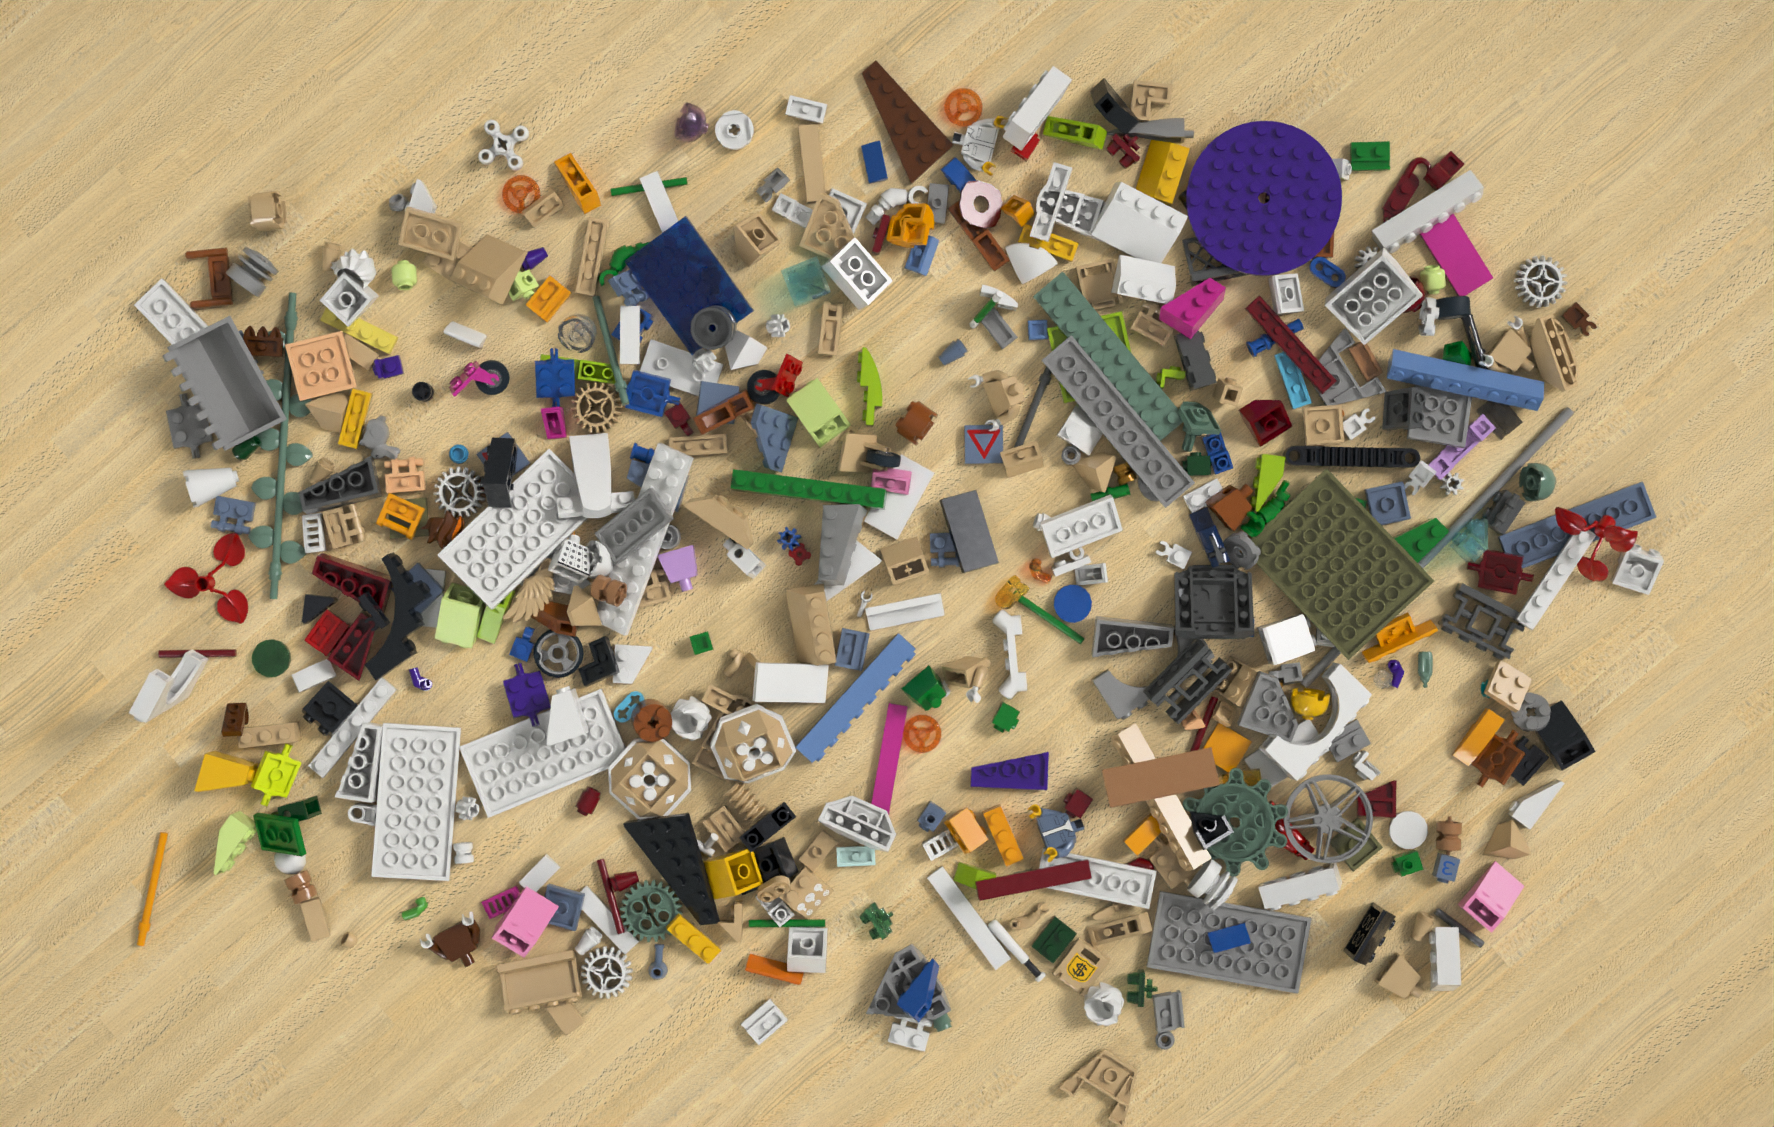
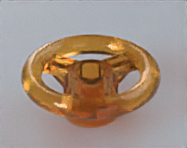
[944,88,983,126]
[502,175,540,213]
[903,715,941,753]

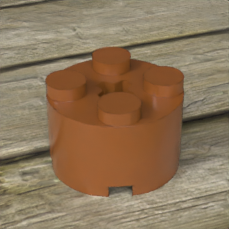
[895,401,938,446]
[631,699,672,742]

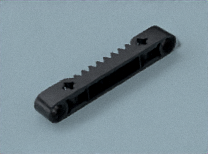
[1283,446,1420,468]

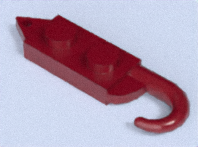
[1382,157,1431,223]

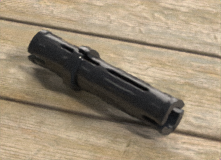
[1461,314,1488,369]

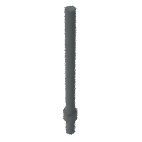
[1014,367,1052,448]

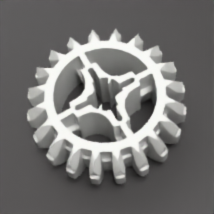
[1514,255,1567,308]
[433,467,485,518]
[581,946,633,999]

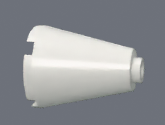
[183,468,239,508]

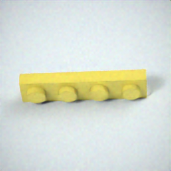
[320,307,398,354]

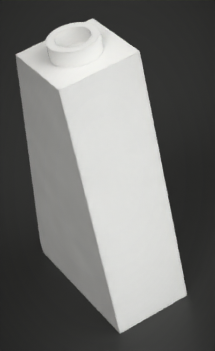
[814,540,882,601]

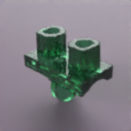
[859,902,894,940]
[1126,969,1158,1007]

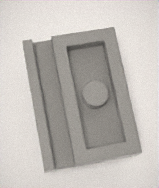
[1329,719,1371,762]
[1152,990,1185,1033]

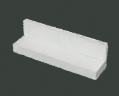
[865,593,944,630]

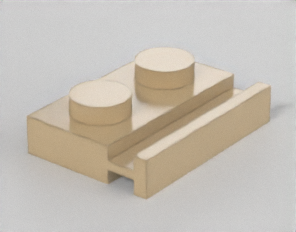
[702,805,746,853]

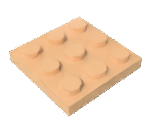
[285,331,357,401]

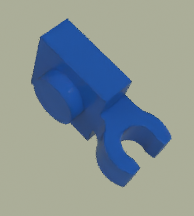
[509,626,535,662]

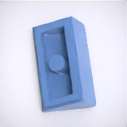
[905,235,939,276]

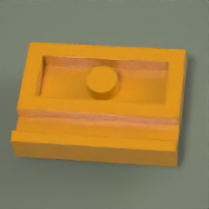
[526,275,572,323]

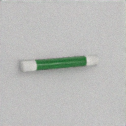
[969,291,1003,329]

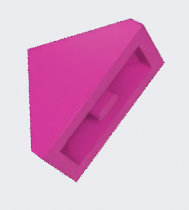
[541,407,567,439]

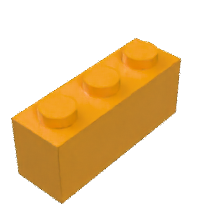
[982,804,1024,867]

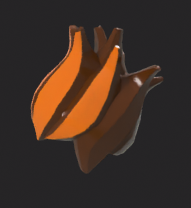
[421,510,464,549]

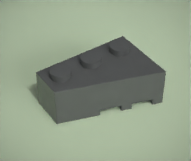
[1174,330,1217,391]

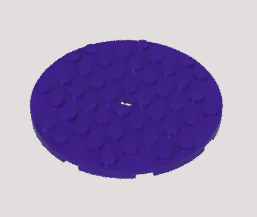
[1186,121,1342,276]

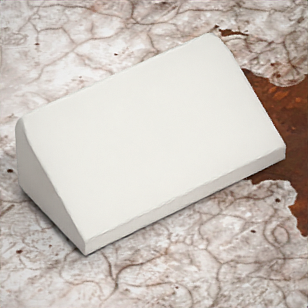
[444,321,487,349]
[519,854,560,892]

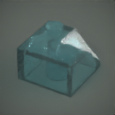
[781,256,831,308]

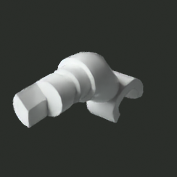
[865,186,928,225]

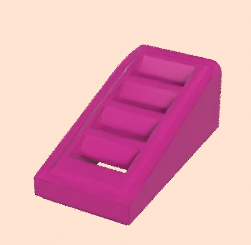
[481,886,520,919]

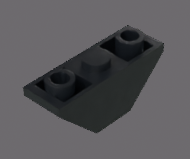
[1090,78,1140,134]
[739,801,796,852]

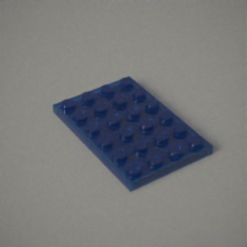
[624,216,754,355]

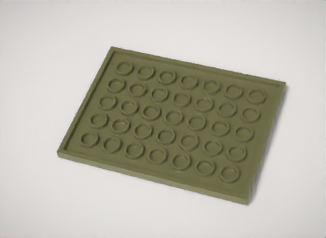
[1251,469,1434,660]

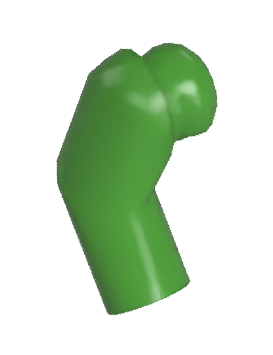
[402,897,428,921]

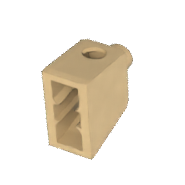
[1375,952,1424,998]

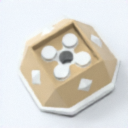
[710,704,796,783]
[608,738,691,819]

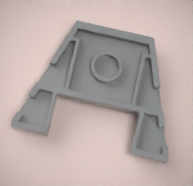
[1311,328,1386,406]

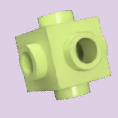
[508,270,539,301]

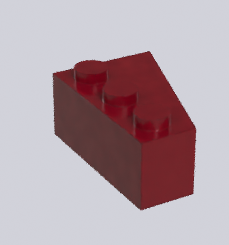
[327,610,375,681]

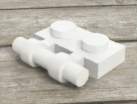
[888,1016,933,1052]

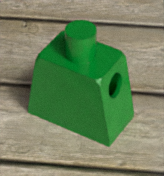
[901,665,947,711]

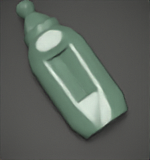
[1418,652,1433,688]

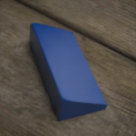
[861,140,888,184]
[1208,923,1251,953]

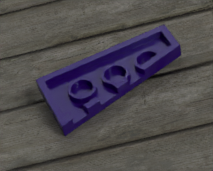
[970,752,1049,791]

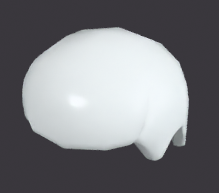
[274,852,306,874]

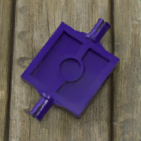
[503,663,551,727]

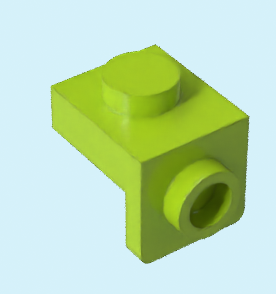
[1156,366,1186,389]

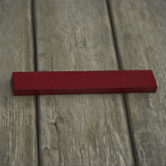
[1245,295,1336,394]
[975,859,1092,901]

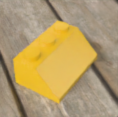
[1136,140,1190,206]

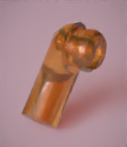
[1029,558,1052,584]

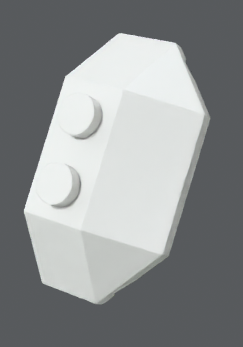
[818,796,896,852]

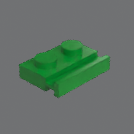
[1350,141,1390,171]

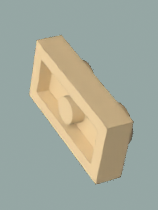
[522,189,565,228]

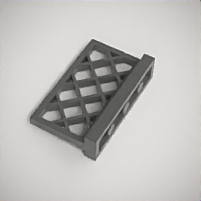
[1182,237,1249,286]

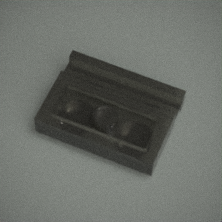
[1476,401,1523,440]

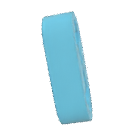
[614,691,645,723]

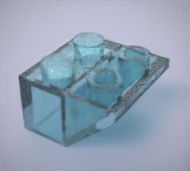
[1450,518,1488,562]

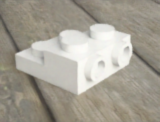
[1612,544,1664,595]

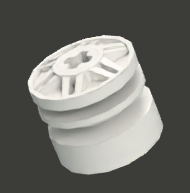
[1187,859,1238,911]

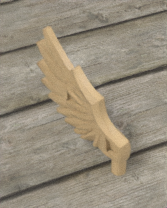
[503,558,555,623]

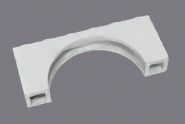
[129,649,208,723]
[1259,662,1372,781]

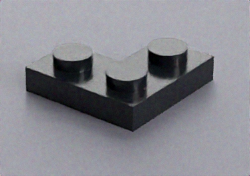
[578,636,620,687]

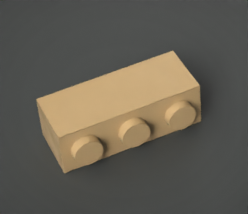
[237,721,301,748]

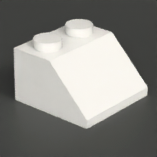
[787,927,828,973]

